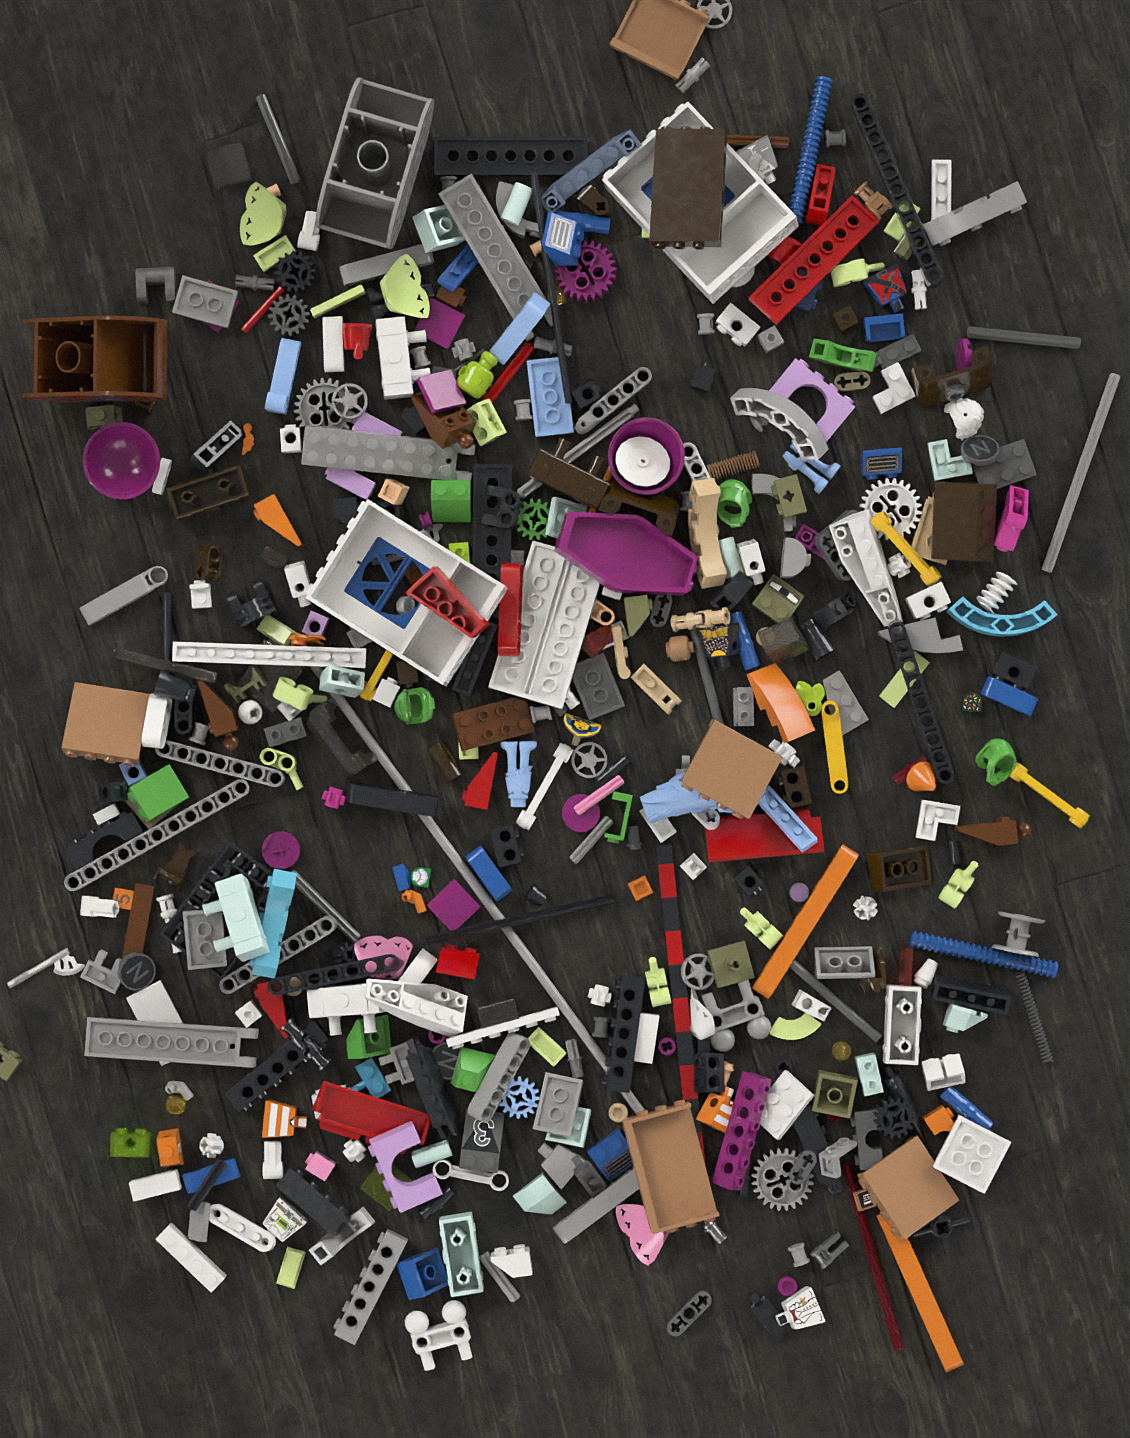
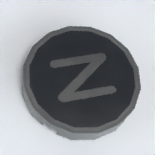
[961,435,1000,466]
[117,952,156,991]
[432,1041,460,1080]

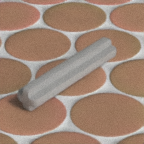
[570,816,613,863]
[479,1252,520,1302]

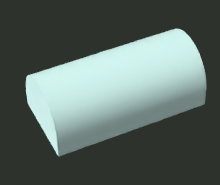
[501,182,533,226]
[719,537,744,579]
[412,1139,453,1168]

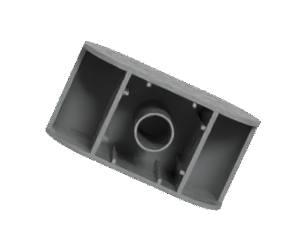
[315,77,434,249]

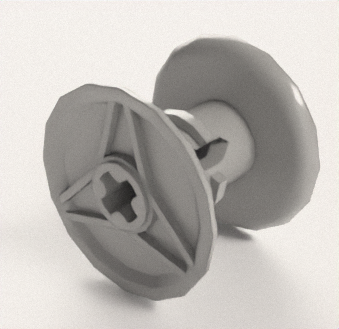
[991,911,1045,957]

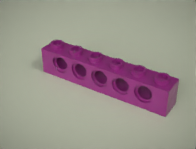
[712,1072,771,1190]

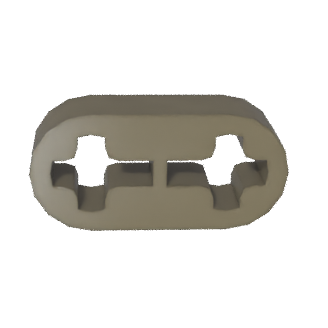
[834,372,870,392]

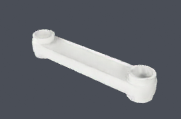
[516,743,574,830]

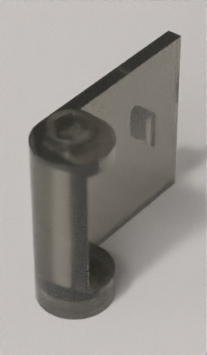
[236,639,307,712]

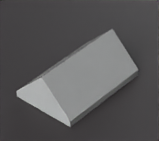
[814,946,875,979]

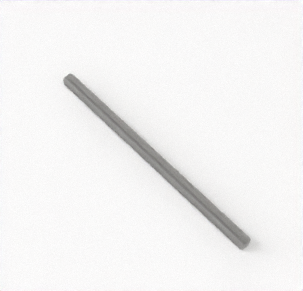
[1042,373,1120,573]

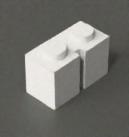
[922,1054,965,1091]

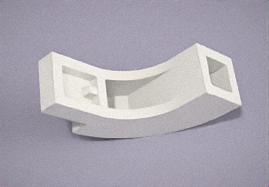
[398,948,438,983]

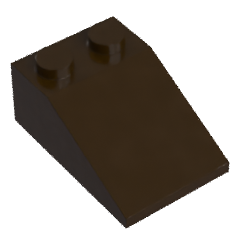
[867,846,932,892]

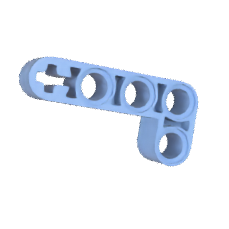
[489,292,550,365]
[265,338,301,415]

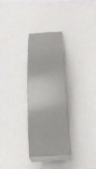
[878,618,963,654]

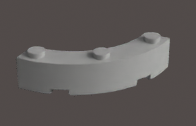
[923,181,1027,246]
[730,388,829,461]

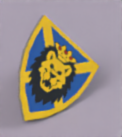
[563,713,602,746]

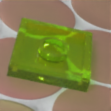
[359,1164,414,1212]

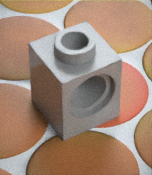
[757,325,784,354]

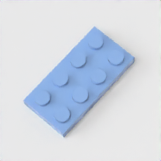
[527,357,574,437]

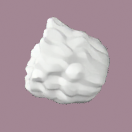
[944,398,984,440]

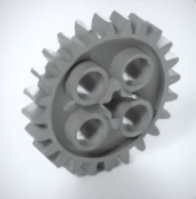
[294,378,356,430]
[751,1148,814,1211]

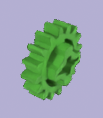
[517,499,550,540]

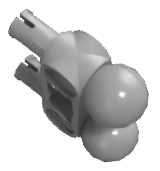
[702,980,771,1052]

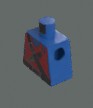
[863,263,907,313]

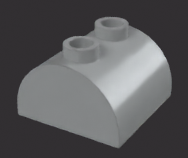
[780,538,811,579]

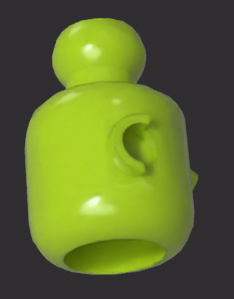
[457,351,498,399]

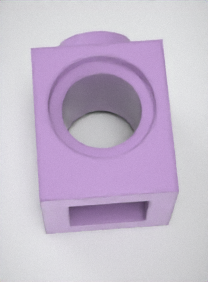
[302,611,330,636]

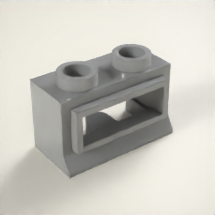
[733,687,754,726]

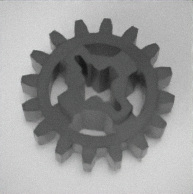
[268,294,310,337]

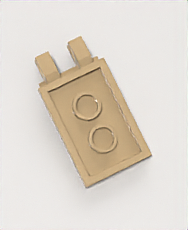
[911,492,947,565]

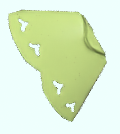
[240,182,286,246]
[380,254,430,318]

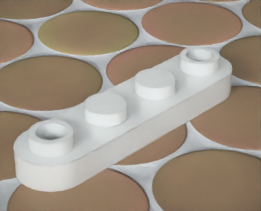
[209,1204,276,1252]

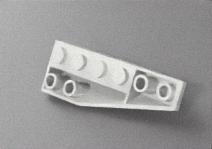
[829,509,903,627]
[364,979,468,1037]

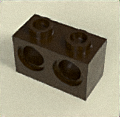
[777,766,812,808]

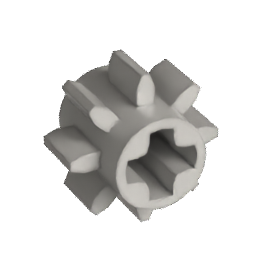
[452,338,476,361]

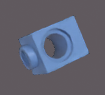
[119,759,148,786]

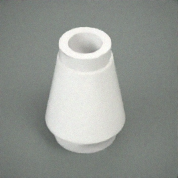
[914,958,938,989]

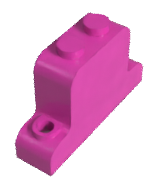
[994,485,1029,552]

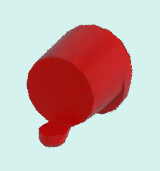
[767,236,802,264]
[342,323,372,359]

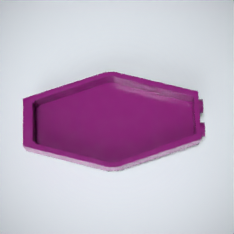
[554,511,699,596]

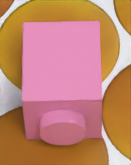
[305,1151,336,1181]

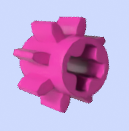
[321,787,346,809]

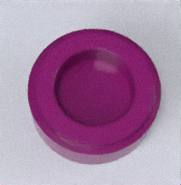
[778,1276,797,1296]

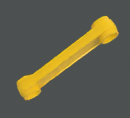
[870,510,942,587]
[359,649,393,702]
[821,700,848,794]
[1009,762,1090,828]

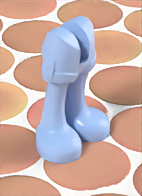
[782,443,840,494]

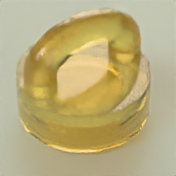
[547,286,566,305]
[832,1041,851,1061]
[166,1095,186,1115]

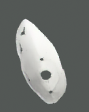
[690,988,716,1040]

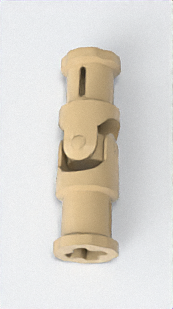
[671,607,730,632]

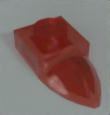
[581,625,612,659]

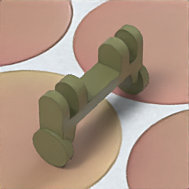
[224,665,267,703]

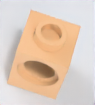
[378,479,410,505]

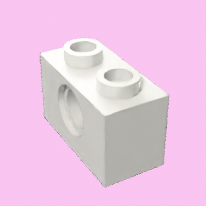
[715,303,760,347]
[905,582,951,621]

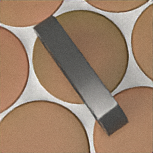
[667,1290,712,1336]

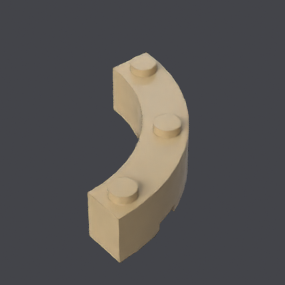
[688,478,728,588]

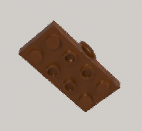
[452,696,535,751]

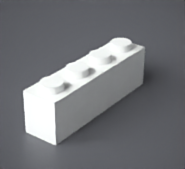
[156,1222,227,1292]

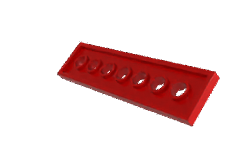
[748,195,880,325]

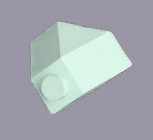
[943,1003,988,1033]
[513,1172,567,1215]

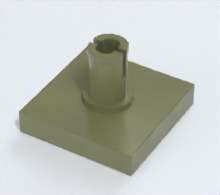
[707,941,755,988]

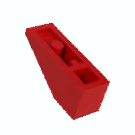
[805,164,836,226]
[462,752,498,809]
[254,981,289,1038]

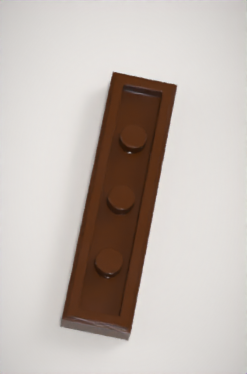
[122,883,155,959]

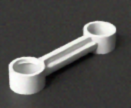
[433,1159,509,1191]

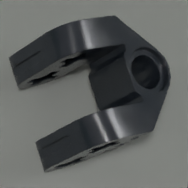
[226,578,277,628]

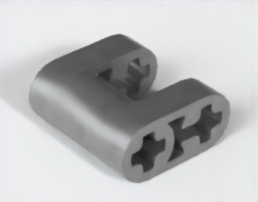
[135,267,177,305]

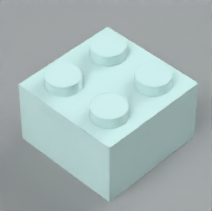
[412,205,465,253]

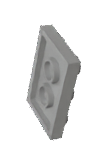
[172,275,238,329]
[183,910,227,970]
[533,1072,584,1137]

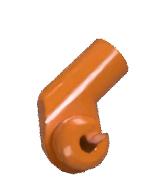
[402,890,427,913]

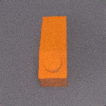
[253,494,303,547]

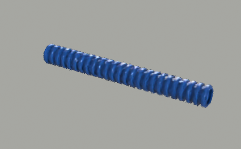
[789,76,832,225]
[910,931,1058,978]

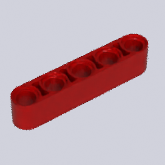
[498,563,523,656]

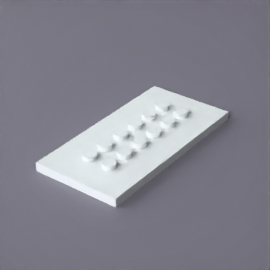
[488,541,600,709]

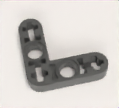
[815,510,858,581]

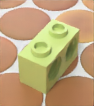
[466,399,507,446]

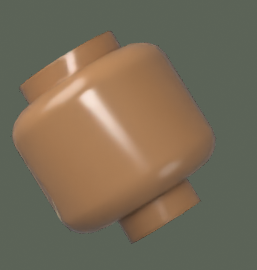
[666,635,695,662]

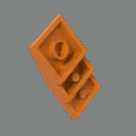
[747,663,815,743]

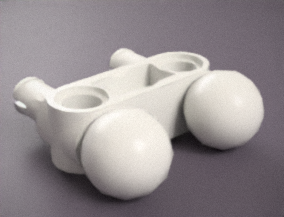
[405,1300,472,1371]

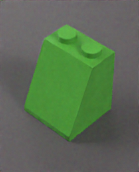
[431,480,471,522]

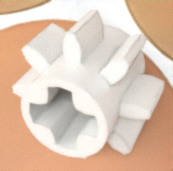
[887,553,911,578]
[853,896,878,920]
[588,984,612,1006]
[200,1133,224,1158]
[343,1139,367,1162]

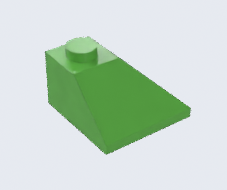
[346,1015,391,1059]
[451,1047,496,1092]

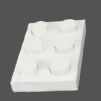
[760,1070,814,1140]

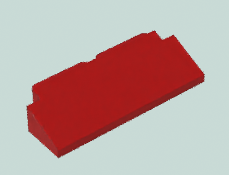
[705,809,824,862]
[311,1081,431,1154]

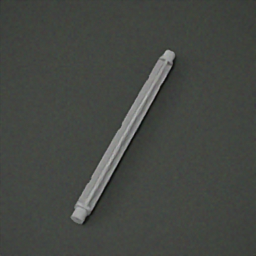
[513,404,640,500]

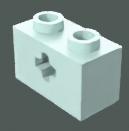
[319,665,365,698]
[855,1053,884,1096]

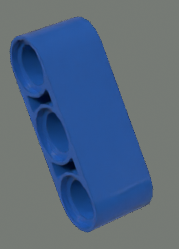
[980,676,1038,717]
[465,845,513,901]
[182,1158,240,1194]

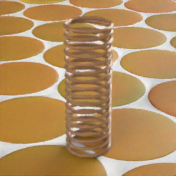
[707,451,760,480]

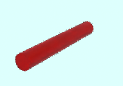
[240,286,284,333]

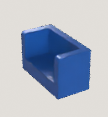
[863,313,905,343]

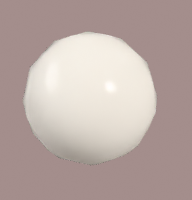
[238,700,262,724]

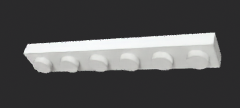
[446,1007,559,1049]

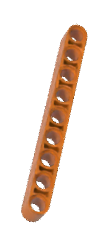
[752,844,859,999]
[877,1214,964,1373]

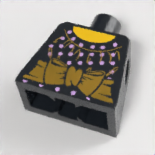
[698,622,739,668]

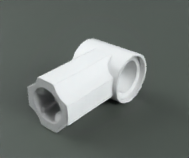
[297,211,320,251]
[80,896,119,917]
[263,1140,283,1179]

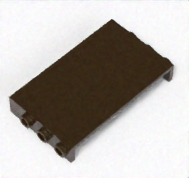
[649,126,728,250]

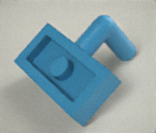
[351,1057,391,1098]

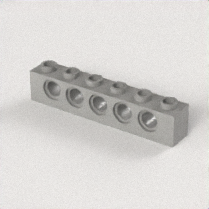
[333,1229,408,1345]

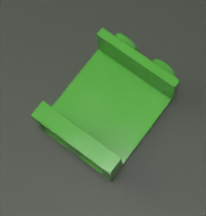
[127,764,189,822]
[604,791,633,844]

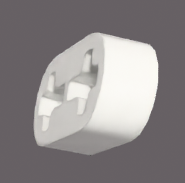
[152,457,172,495]
[692,808,720,830]

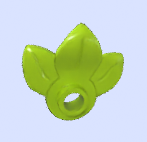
[795,681,825,716]

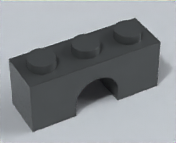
[850,1108,883,1170]

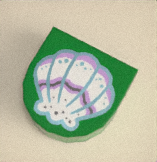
[411,867,431,888]

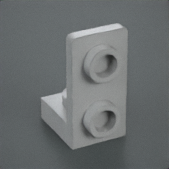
[819,1138,857,1179]

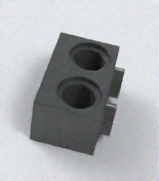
[264,717,308,747]

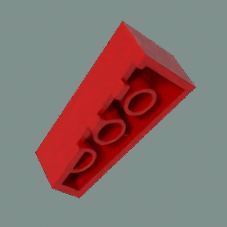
[405,566,490,638]

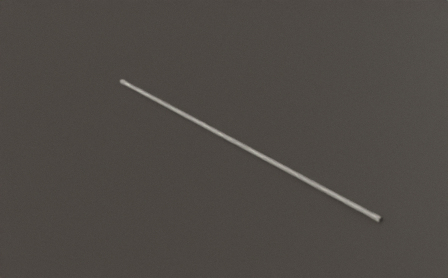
[297,632,645,1115]

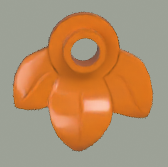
[290,633,326,646]

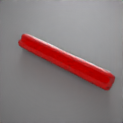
[481,343,534,403]

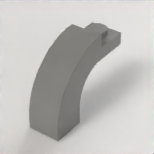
[496,181,540,239]
[752,474,796,532]
[309,1206,375,1265]

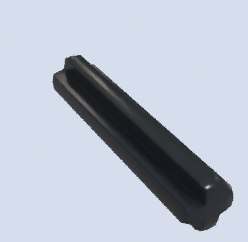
[187,1159,226,1211]

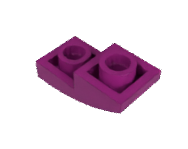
[795,524,832,560]

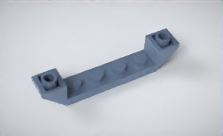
[541,129,642,213]

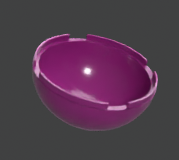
[608,417,685,495]
[83,422,160,499]

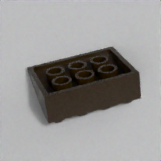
[931,482,997,561]

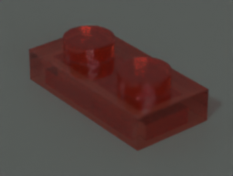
[899,947,913,987]

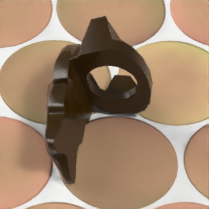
[153,843,196,892]
[857,948,887,992]

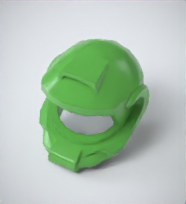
[717,479,752,528]
[394,687,435,724]
[975,738,1016,786]

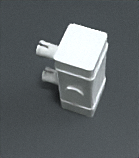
[376,317,430,400]
[307,983,387,1035]
[882,984,922,1065]

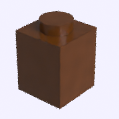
[436,285,467,309]

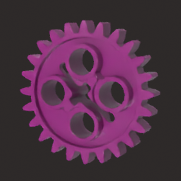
[554,240,617,303]

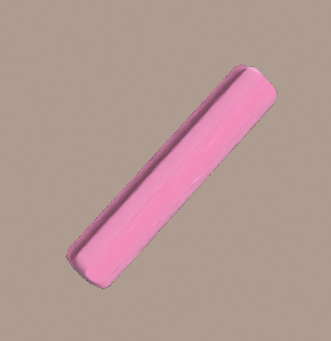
[574,775,624,815]

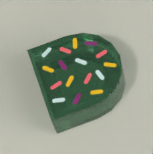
[962,692,982,712]

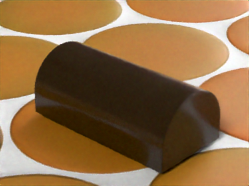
[427,741,463,783]

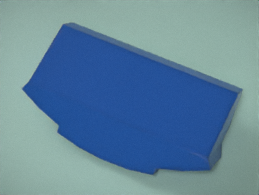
[392,864,411,891]

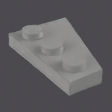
[823,670,869,735]

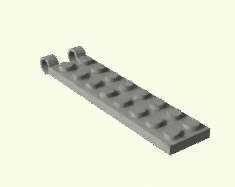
[438,174,553,342]
[301,425,476,482]
[84,1017,259,1068]

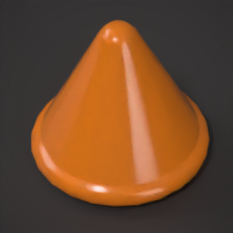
[906,762,936,791]

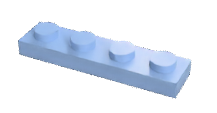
[759,786,817,853]

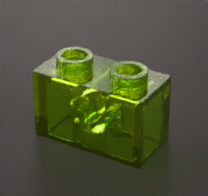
[110,1128,152,1157]

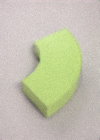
[770,1012,822,1040]

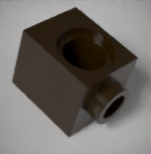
[831,305,859,334]
[396,661,419,688]

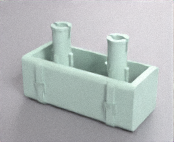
[202,874,270,961]
[439,1212,484,1297]

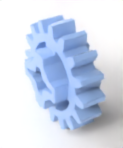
[499,1076,540,1119]

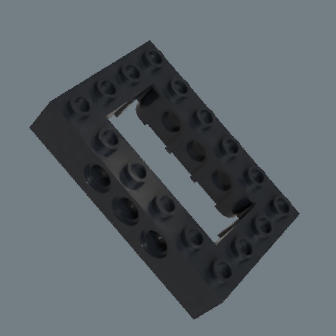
[159,840,273,980]

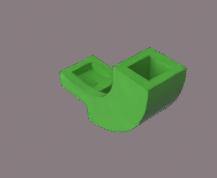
[809,339,877,372]

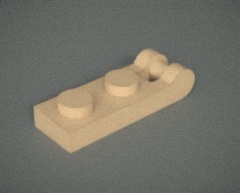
[611,623,631,679]
[630,664,682,715]

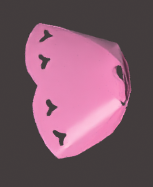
[354,936,413,981]
[616,1204,669,1266]

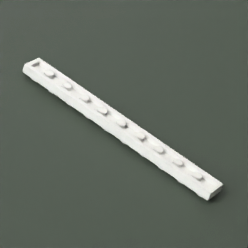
[172,642,366,668]

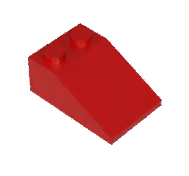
[436,944,480,979]

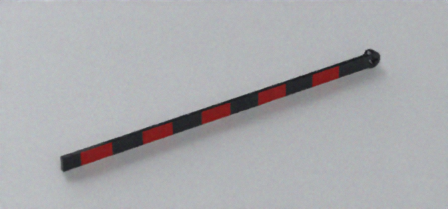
[656,844,706,1221]

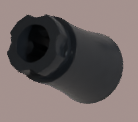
[799,618,837,662]
[154,670,198,704]

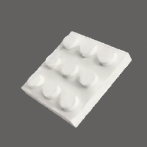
[932,1115,1011,1194]

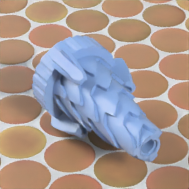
[640,772,766,824]

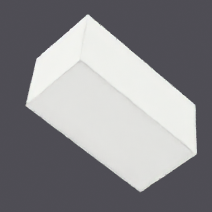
[93,803,121,825]

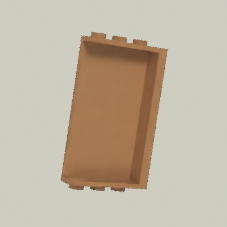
[621,1100,720,1234]

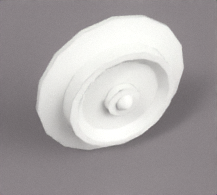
[616,436,670,487]

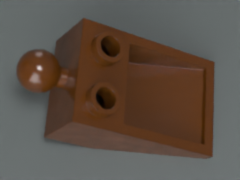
[411,391,476,449]
[198,680,241,750]
[953,816,1032,846]

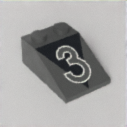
[459,1108,505,1173]

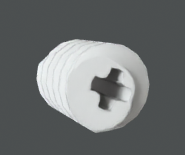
[976,572,1018,614]

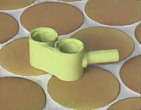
[831,259,885,287]
[273,677,327,710]
[260,748,303,790]
[938,861,978,909]
[740,908,783,950]
[645,957,671,1007]

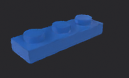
[437,244,479,293]

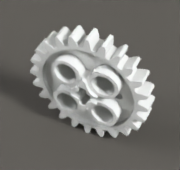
[859,478,922,540]

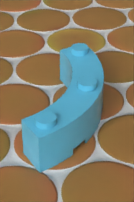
[946,597,1058,637]
[249,869,297,978]

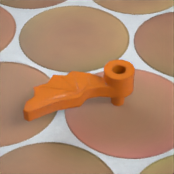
[242,423,254,455]

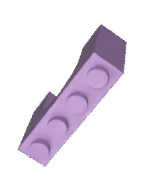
[769,358,855,442]
[325,412,403,501]
[368,1121,442,1213]

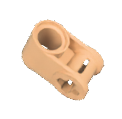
[590,599,615,626]

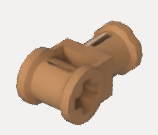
[854,181,893,220]

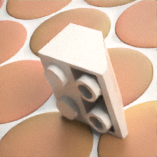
[490,1244,533,1278]

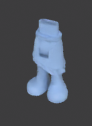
[500,741,537,807]

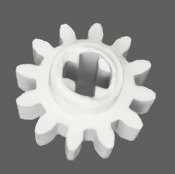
[769,739,800,767]

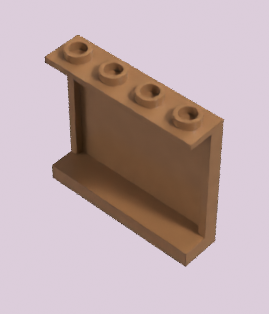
[610,0,710,81]
[61,682,150,766]
[678,719,783,820]
[857,1136,959,1240]

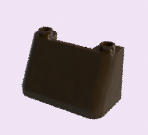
[908,346,991,407]
[598,480,680,537]

